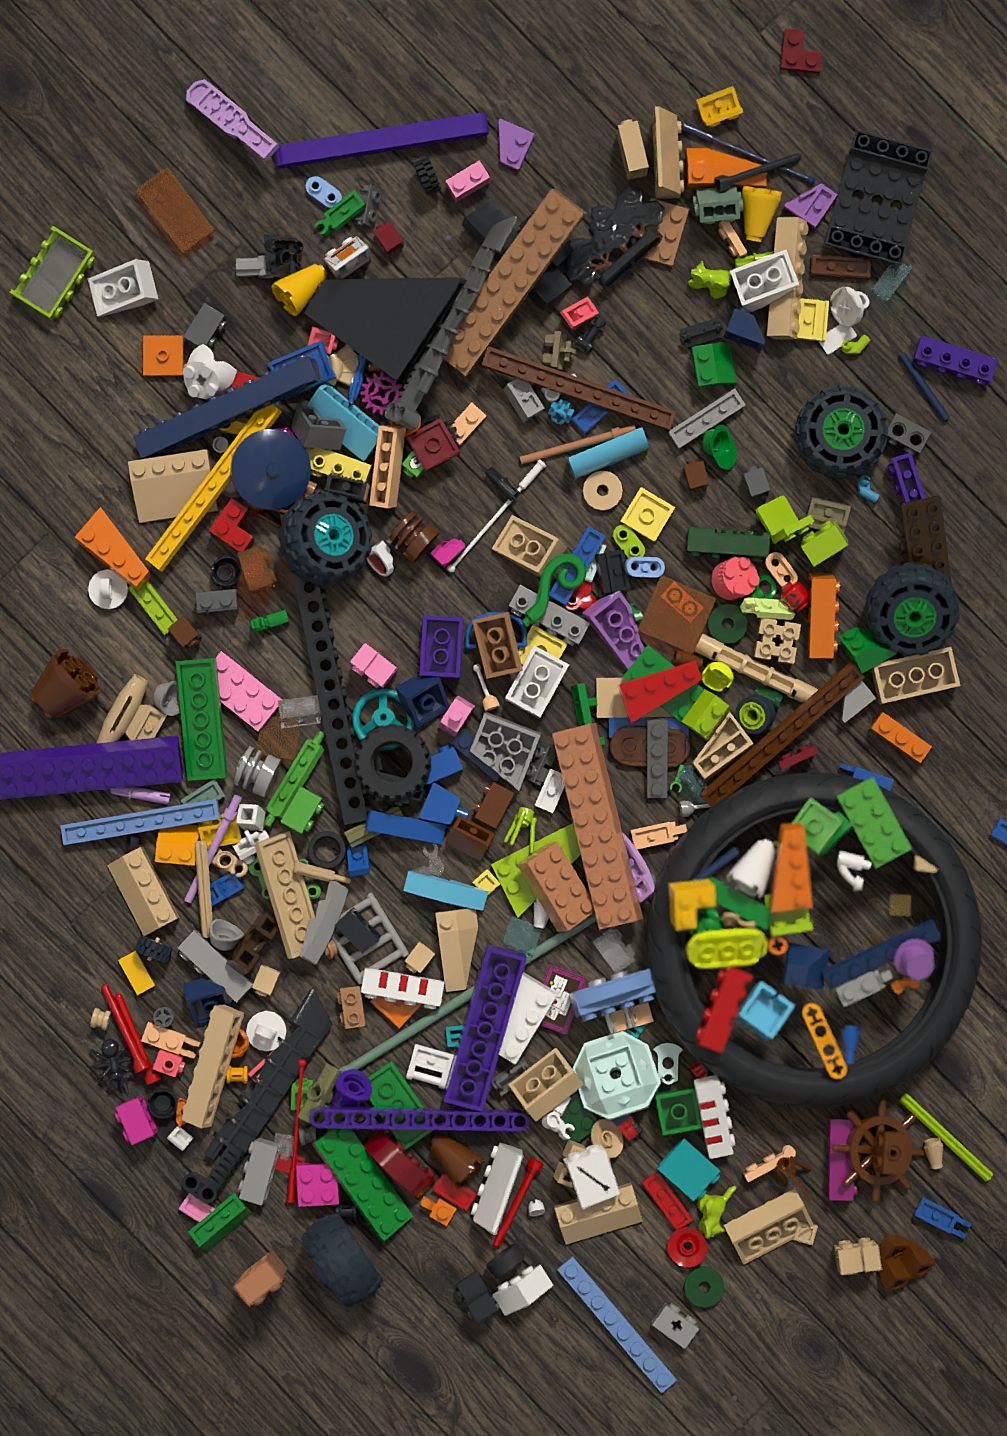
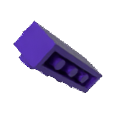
[912,336,998,386]
[888,452,926,511]

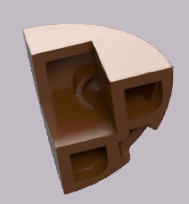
[879,1234,936,1291]

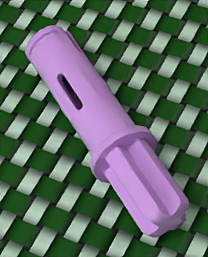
[110,786,171,805]

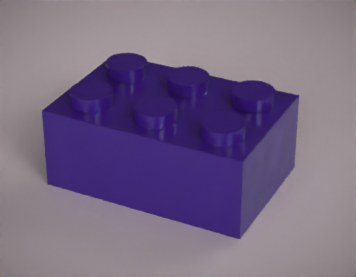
[420,615,464,679]

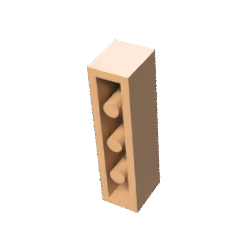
[369,425,406,508]

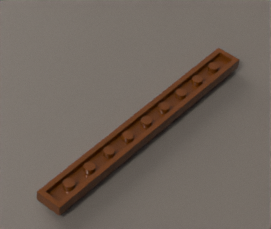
[481,346,676,431]
[700,662,865,807]

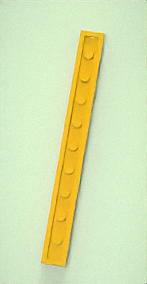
[145,404,282,571]

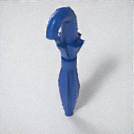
[348,354,369,405]

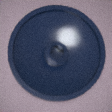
[230,429,311,510]

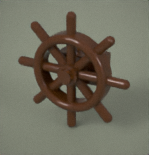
[831,1098,926,1203]

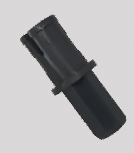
[485,467,520,501]

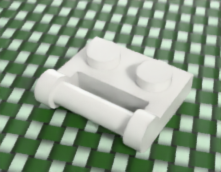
[406,1044,454,1089]

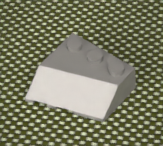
[470,712,541,791]

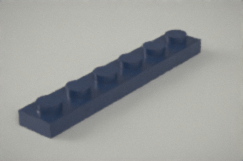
[821,919,941,990]

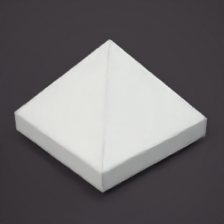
[167,1126,193,1151]

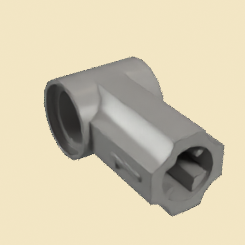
[236,255,274,278]

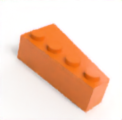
[75,507,151,591]
[808,573,840,658]
[769,822,812,912]

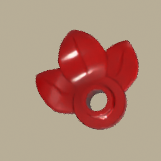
[561,580,596,611]

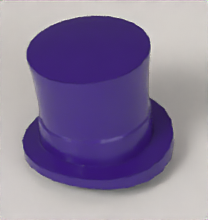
[331,1069,372,1107]

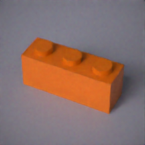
[869,712,932,764]

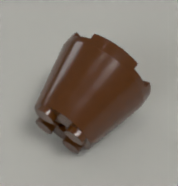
[30,649,102,719]

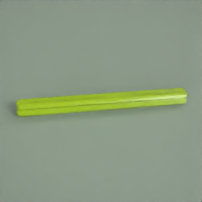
[899,1094,993,1181]

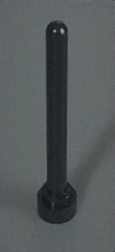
[714,153,801,192]

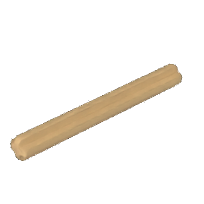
[195,841,213,938]

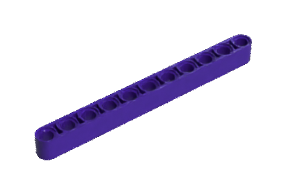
[274,113,489,168]
[309,1106,529,1131]

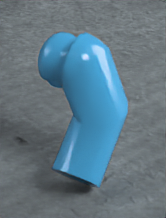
[857,475,880,503]

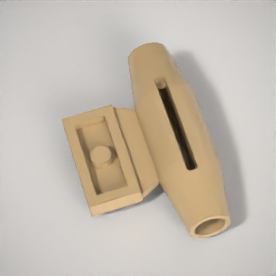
[97,674,167,743]

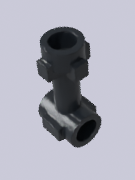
[574,317,606,353]

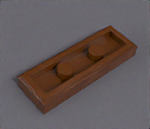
[810,254,872,279]

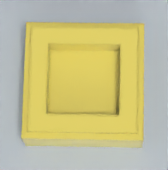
[472,869,500,895]

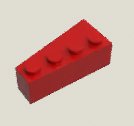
[618,660,702,723]

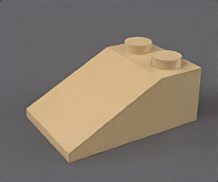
[492,515,567,578]

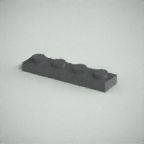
[647,718,668,798]

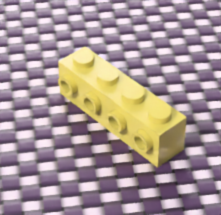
[298,439,372,482]

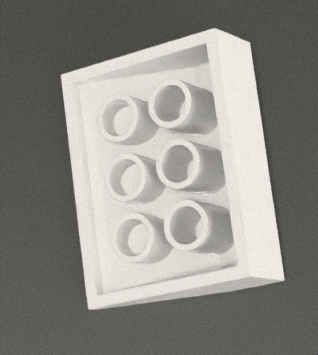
[471,1142,523,1234]

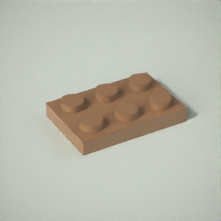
[639,198,689,267]

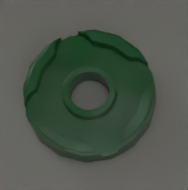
[708,604,748,644]
[684,1266,724,1308]

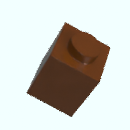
[683,459,709,491]

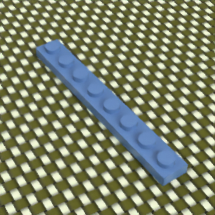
[60,799,221,845]
[557,1256,677,1393]

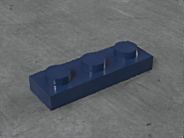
[451,728,501,781]

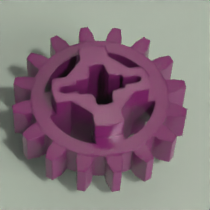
[360,372,403,416]

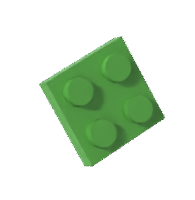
[792,798,844,855]

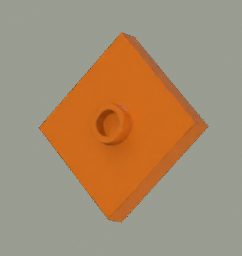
[143,336,184,376]

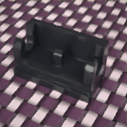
[335,907,382,954]

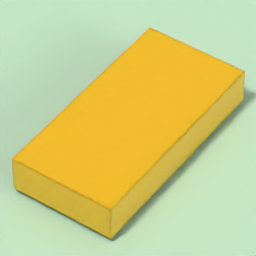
[118,951,155,995]

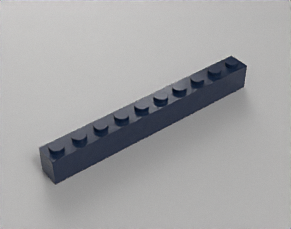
[133,355,323,459]

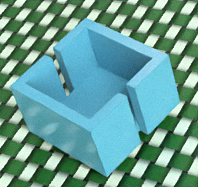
[735,981,795,1041]

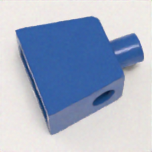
[419,782,469,825]

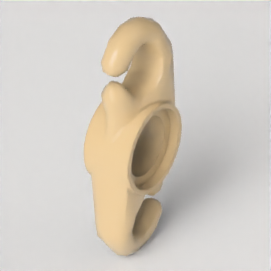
[207,848,248,877]

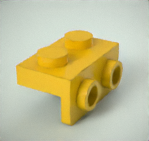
[696,86,743,127]

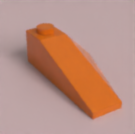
[686,148,767,188]

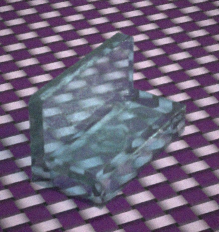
[871,263,913,302]

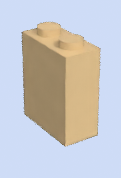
[617,119,649,180]

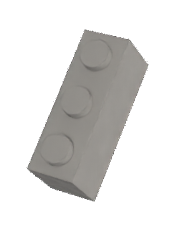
[238,1138,282,1205]

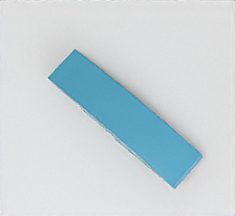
[403,871,489,911]

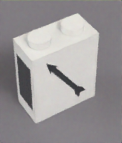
[563,1144,620,1209]

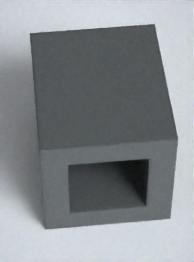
[742,466,770,498]

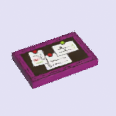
[540,964,587,1035]

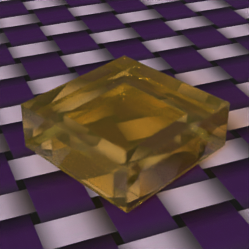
[889,895,911,916]

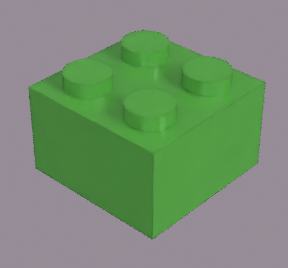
[280,787,325,834]

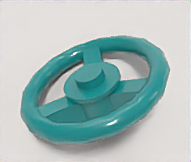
[352,688,414,751]

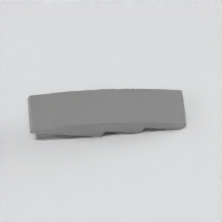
[300,881,348,964]

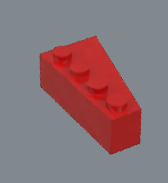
[695,967,753,1053]

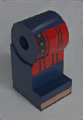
[611,1114,643,1142]

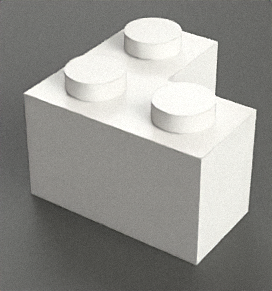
[492,1265,553,1316]

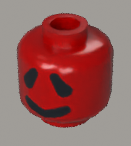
[780,581,810,611]

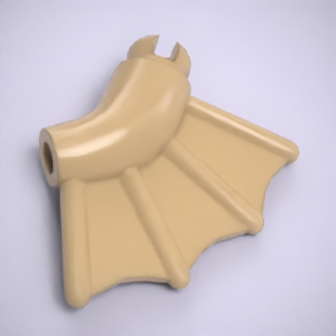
[327,344,358,386]

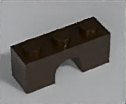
[226,912,279,975]

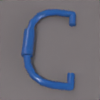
[465,611,527,649]

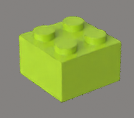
[801,520,848,566]

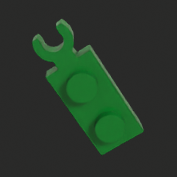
[315,189,366,237]

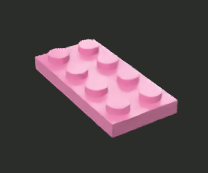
[216,651,283,732]

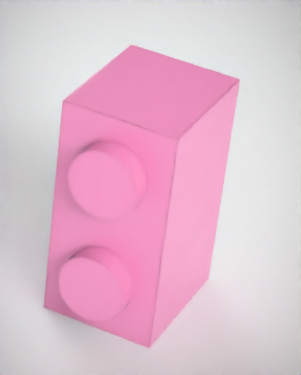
[446,160,490,202]

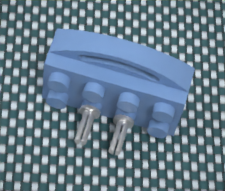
[569,968,656,1034]

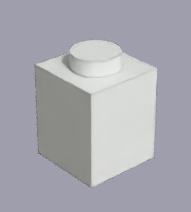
[236,804,265,831]

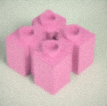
[350,643,398,689]

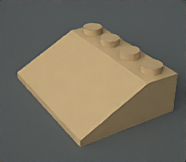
[652,107,684,199]
[128,449,218,523]

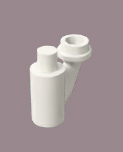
[837,851,871,891]

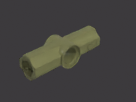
[344,806,403,848]
[298,1063,342,1124]

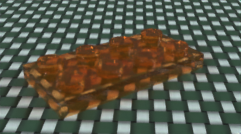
[136,167,215,254]

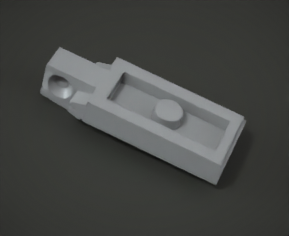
[835,970,893,1007]

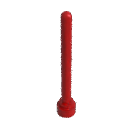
[101,984,151,1074]
[115,993,161,1085]
[493,1157,544,1248]

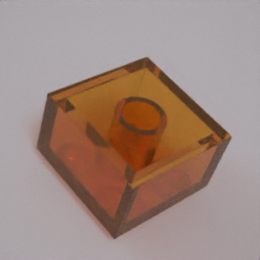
[237,545,277,594]

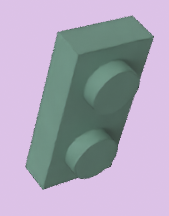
[181,779,226,804]

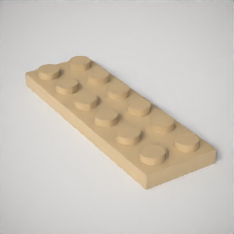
[254,831,315,959]

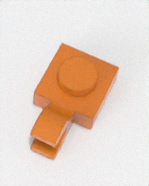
[420,1196,457,1226]

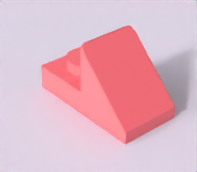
[560,297,599,331]

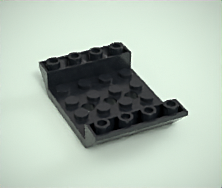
[825,130,933,266]

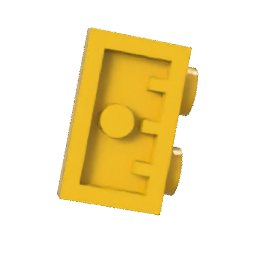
[198,814,242,849]

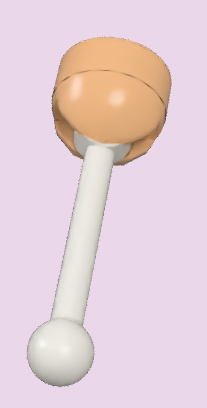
[473,664,500,712]

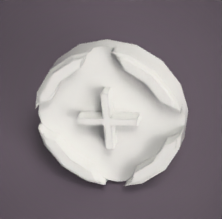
[830,287,869,327]
[88,569,129,610]
[246,1011,287,1051]

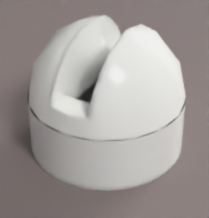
[528,1200,545,1216]

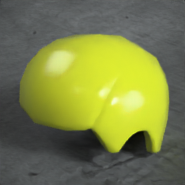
[701,662,734,692]

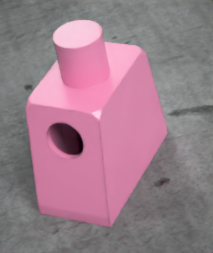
[438,695,475,738]

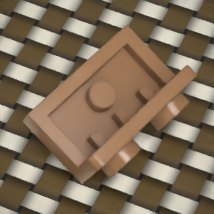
[337,986,365,1029]

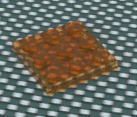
[638,575,716,654]

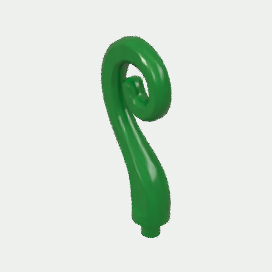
[521,553,587,627]

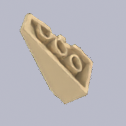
[436,908,478,992]

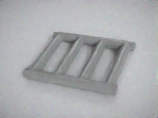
[330,892,409,985]

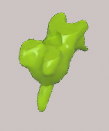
[688,261,732,299]
[697,1186,736,1239]

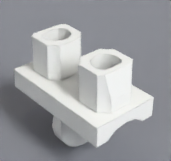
[233,830,269,865]

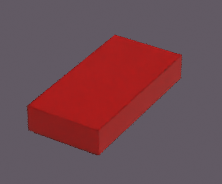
[432,1172,477,1211]

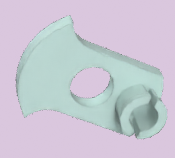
[653,1043,683,1084]

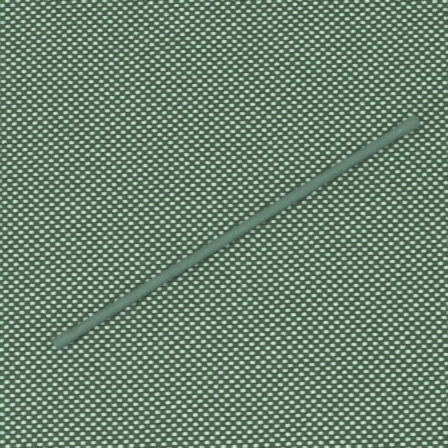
[335,874,657,1085]

